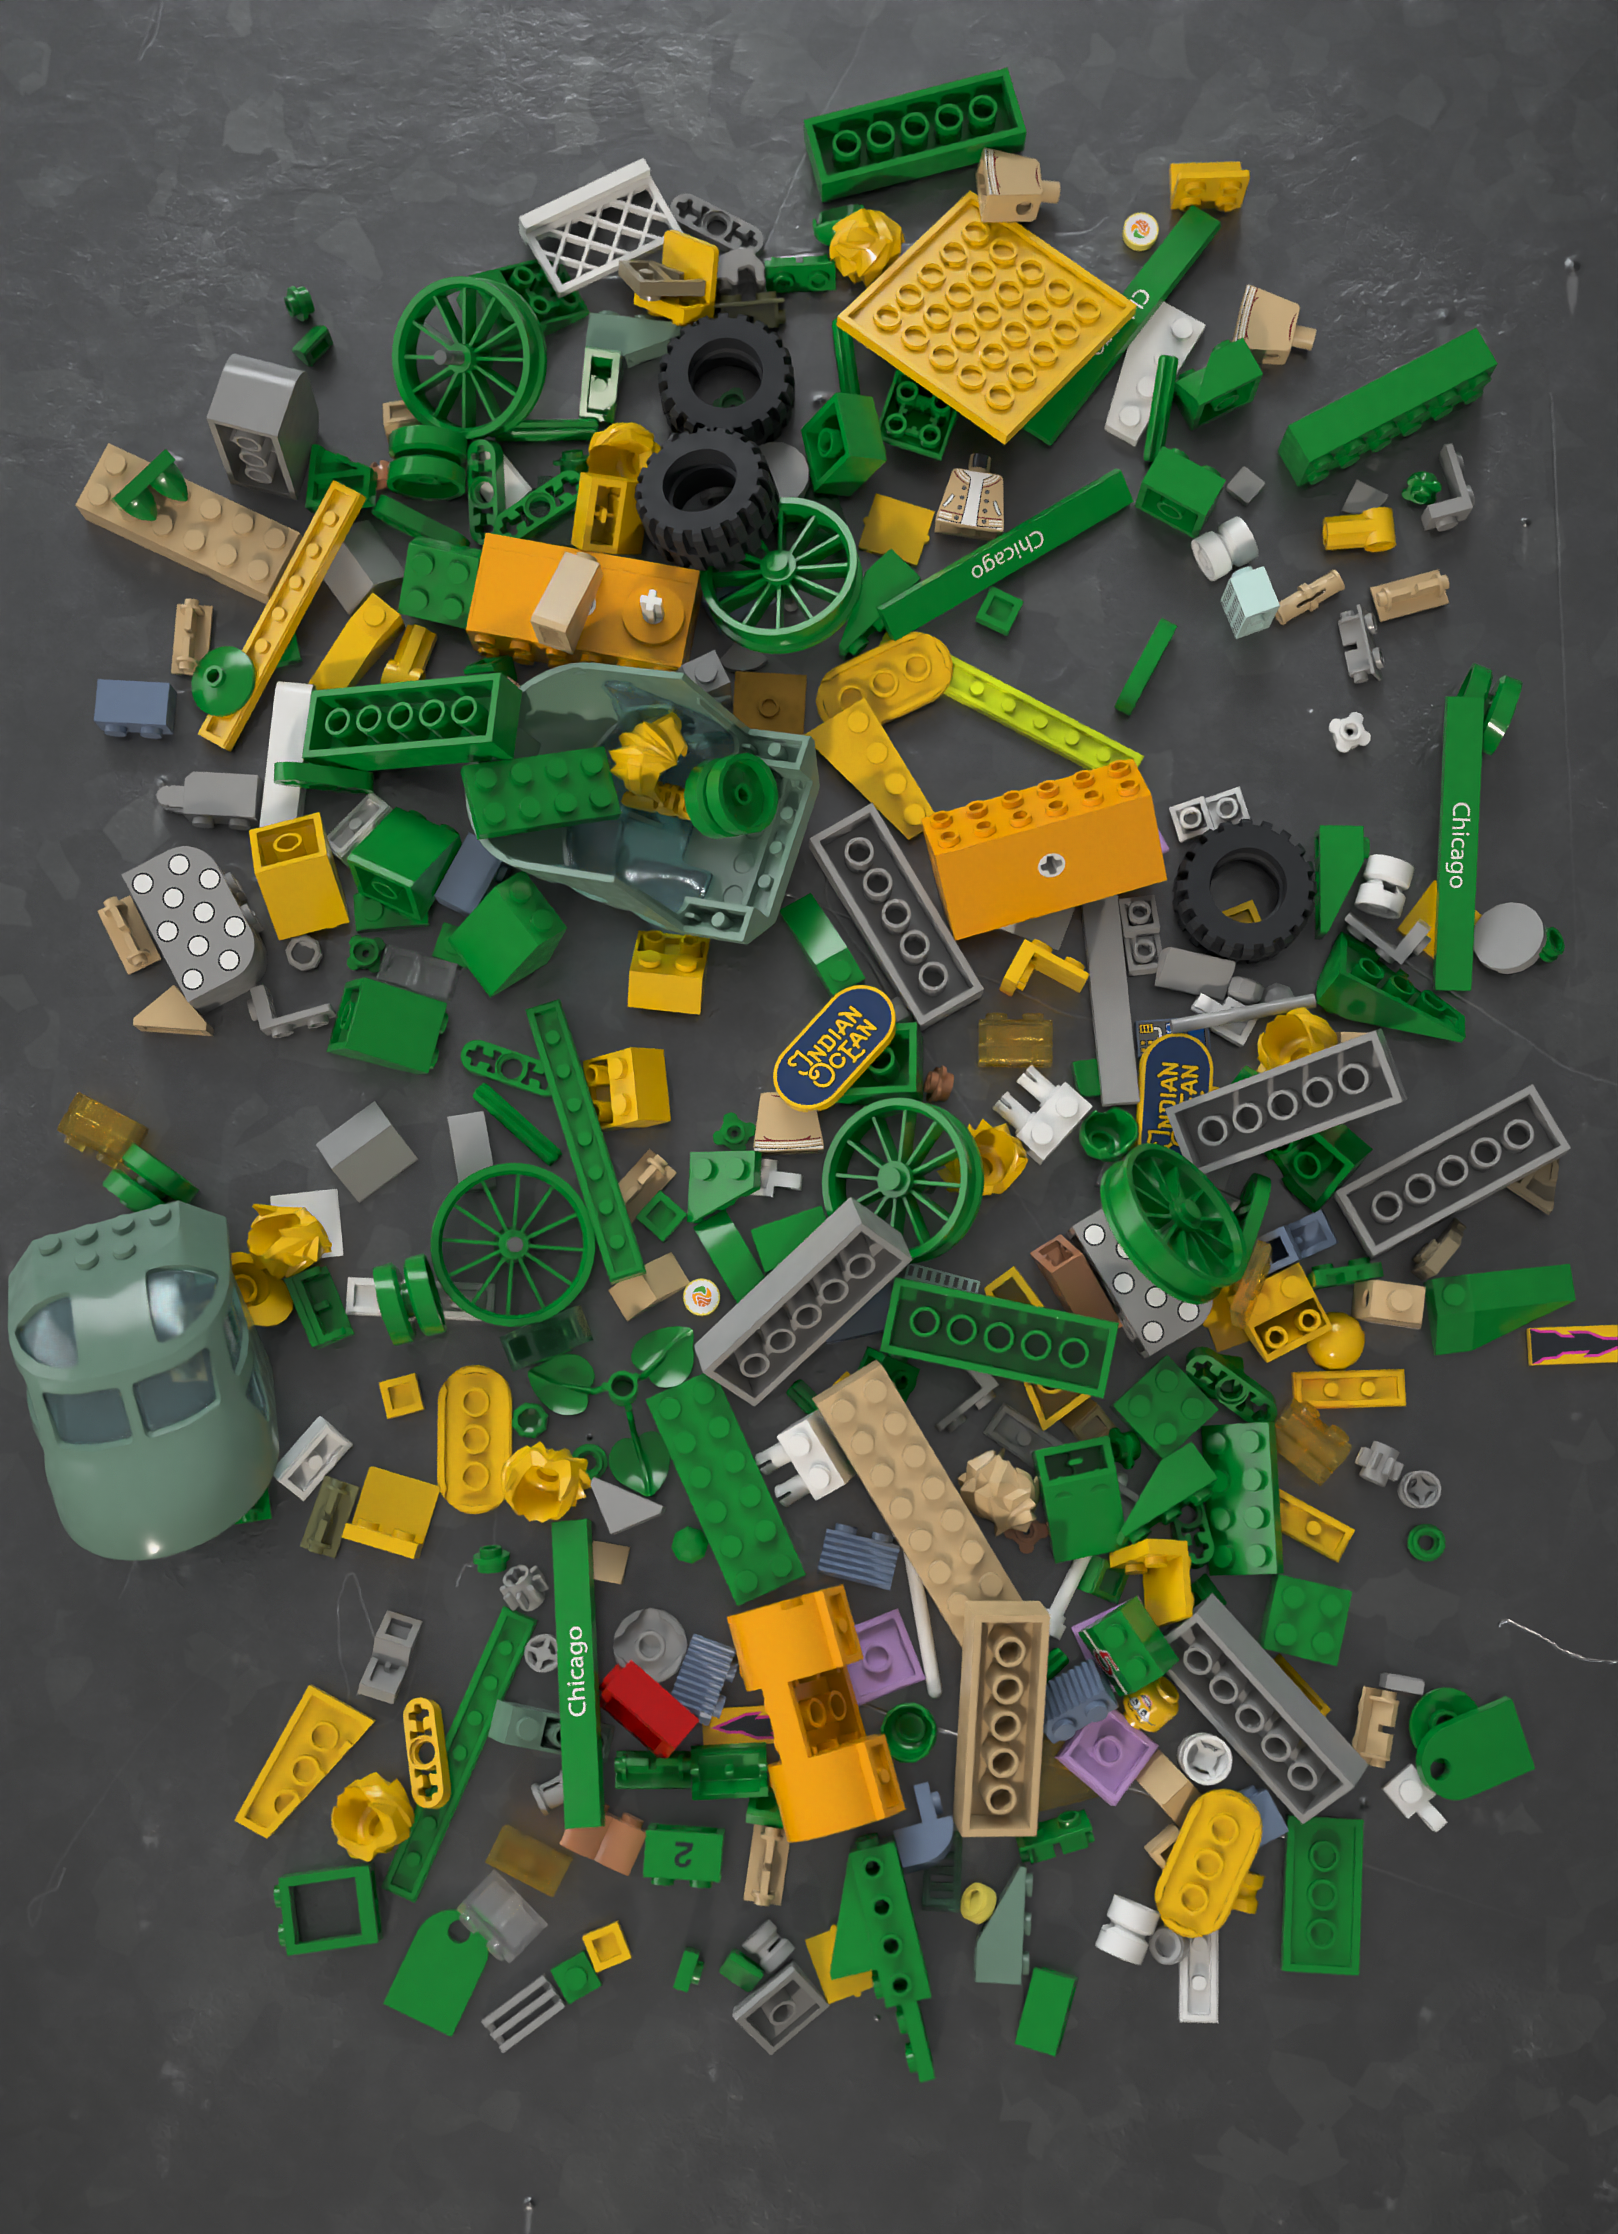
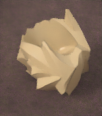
[957,1448,1040,1537]

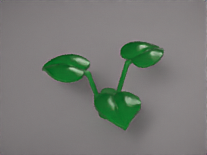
[528,1326,694,1497]

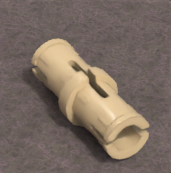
[1275,570,1345,625]

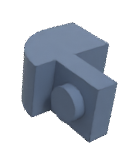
[1253,1209,1339,1275]
[893,1782,955,1875]

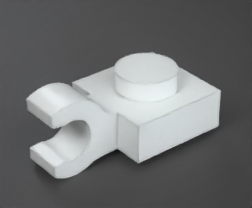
[1191,993,1258,1047]
[751,1158,803,1198]
[1381,1764,1448,1832]

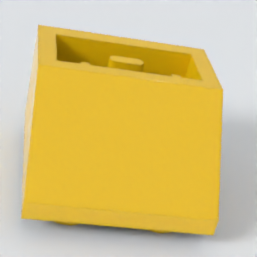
[571,472,645,555]
[627,930,710,1015]
[583,1047,671,1132]
[1227,1262,1333,1363]

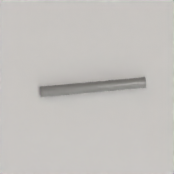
[1170,994,1316,1034]

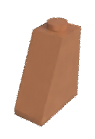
[1030,1234,1123,1329]

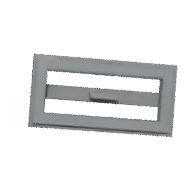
[481,1974,566,2053]

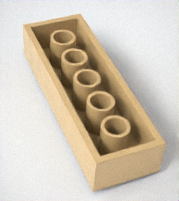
[76,443,302,605]
[953,1601,1050,1837]

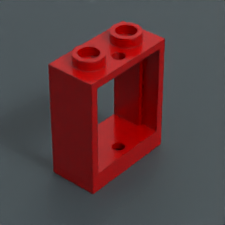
[599,1660,700,1758]

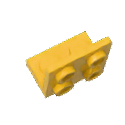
[1169,162,1250,212]
[999,939,1090,997]
[342,1466,440,1559]
[1109,1538,1194,1628]

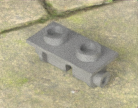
[1338,604,1385,683]

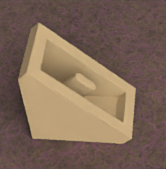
[133,985,214,1036]
[609,1252,690,1322]
[1135,1749,1202,1829]

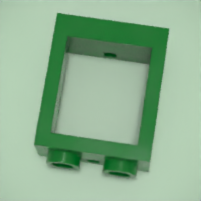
[274,1861,383,1956]

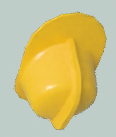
[214,1252,293,1327]

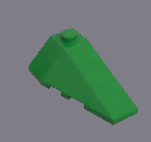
[1316,932,1466,1043]
[1231,1065,1373,1213]
[1423,1264,1576,1356]

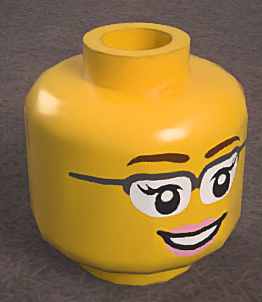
[1123,1676,1180,1732]

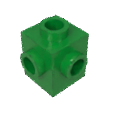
[857,1346,920,1403]

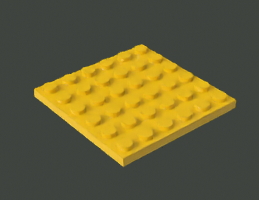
[836,190,1137,445]

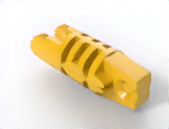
[621,781,690,820]

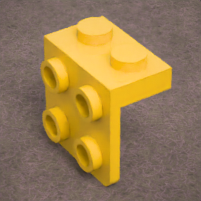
[634,229,719,327]

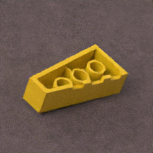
[984,1266,1091,1431]

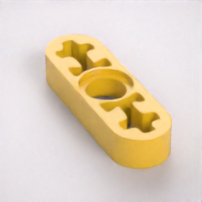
[403,1698,451,1809]

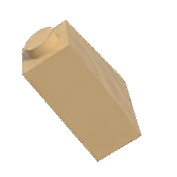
[530,552,603,655]

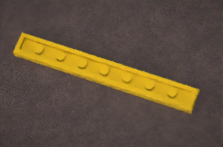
[198,480,366,752]

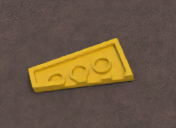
[804,698,934,840]
[234,1684,377,1839]

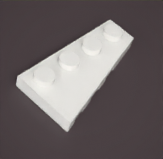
[1104,302,1206,446]

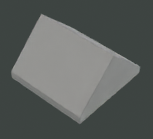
[323,520,405,617]
[316,1101,418,1203]
[590,1477,667,1534]
[732,1958,830,2055]

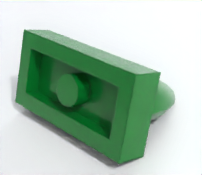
[111,449,188,521]

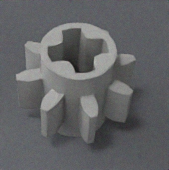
[1355,1441,1404,1487]
[499,1565,549,1611]

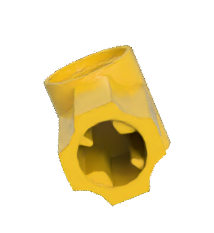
[1322,507,1396,552]
[380,624,437,684]

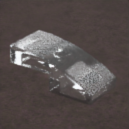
[376,944,462,1002]

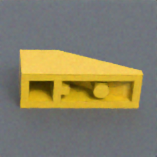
[308,593,406,690]

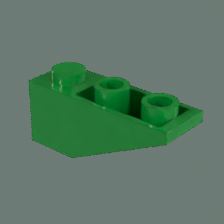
[839,548,921,661]
[1116,1441,1218,1547]

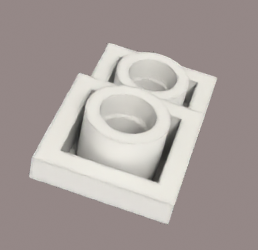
[1169,787,1250,843]

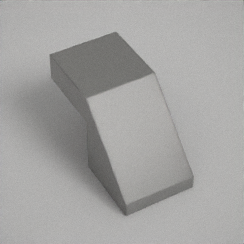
[358,1610,423,1704]

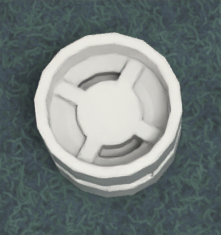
[1191,516,1259,581]
[1354,854,1415,919]
[1177,1732,1232,1785]
[1095,1894,1161,1965]

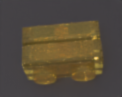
[977,1013,1053,1068]
[57,1092,149,1169]
[1274,1398,1352,1486]
[485,1824,573,1898]

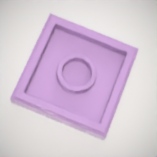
[847,1608,925,1706]
[1055,1709,1158,1806]

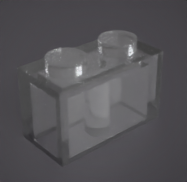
[456,1870,548,1964]

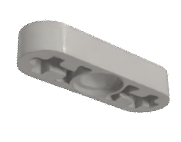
[670,193,764,258]

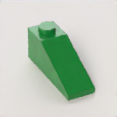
[1314,825,1370,940]
[779,893,866,999]

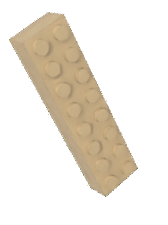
[812,1360,1023,1650]

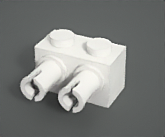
[992,1065,1093,1165]
[755,1409,857,1507]

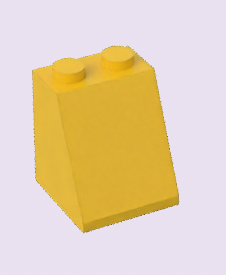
[249,812,350,941]

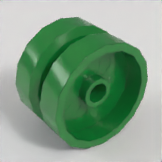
[386,425,468,501]
[1443,663,1523,756]
[684,753,779,839]
[102,1142,200,1213]
[373,1253,447,1346]

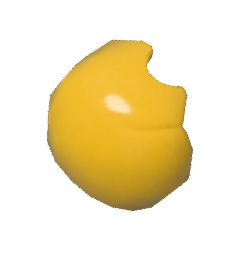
[1307,1312,1365,1371]

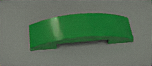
[693,1209,765,1304]

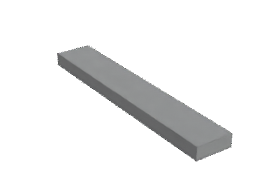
[1081,894,1140,1107]
[983,1403,1187,1540]

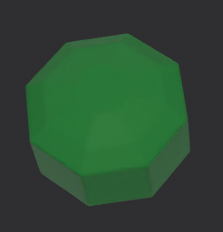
[512,1402,549,1439]
[671,1526,709,1564]

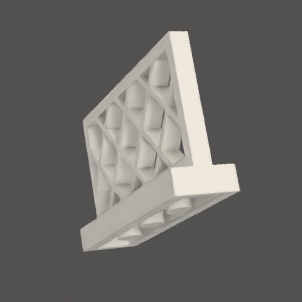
[519,158,683,298]

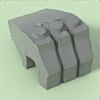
[716,247,765,295]

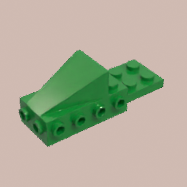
[830,1832,935,2083]

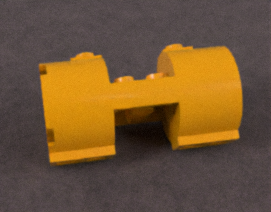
[727,1585,906,1842]

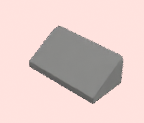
[1155,947,1236,1001]

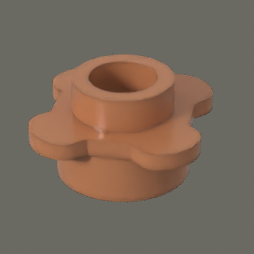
[924,1066,954,1102]
[1004,1519,1048,1554]

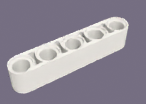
[259,681,316,827]

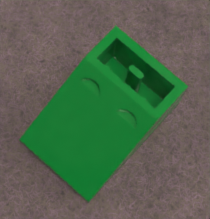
[456,259,590,357]
[879,369,960,460]
[1031,1435,1128,1563]

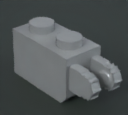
[156,771,264,830]

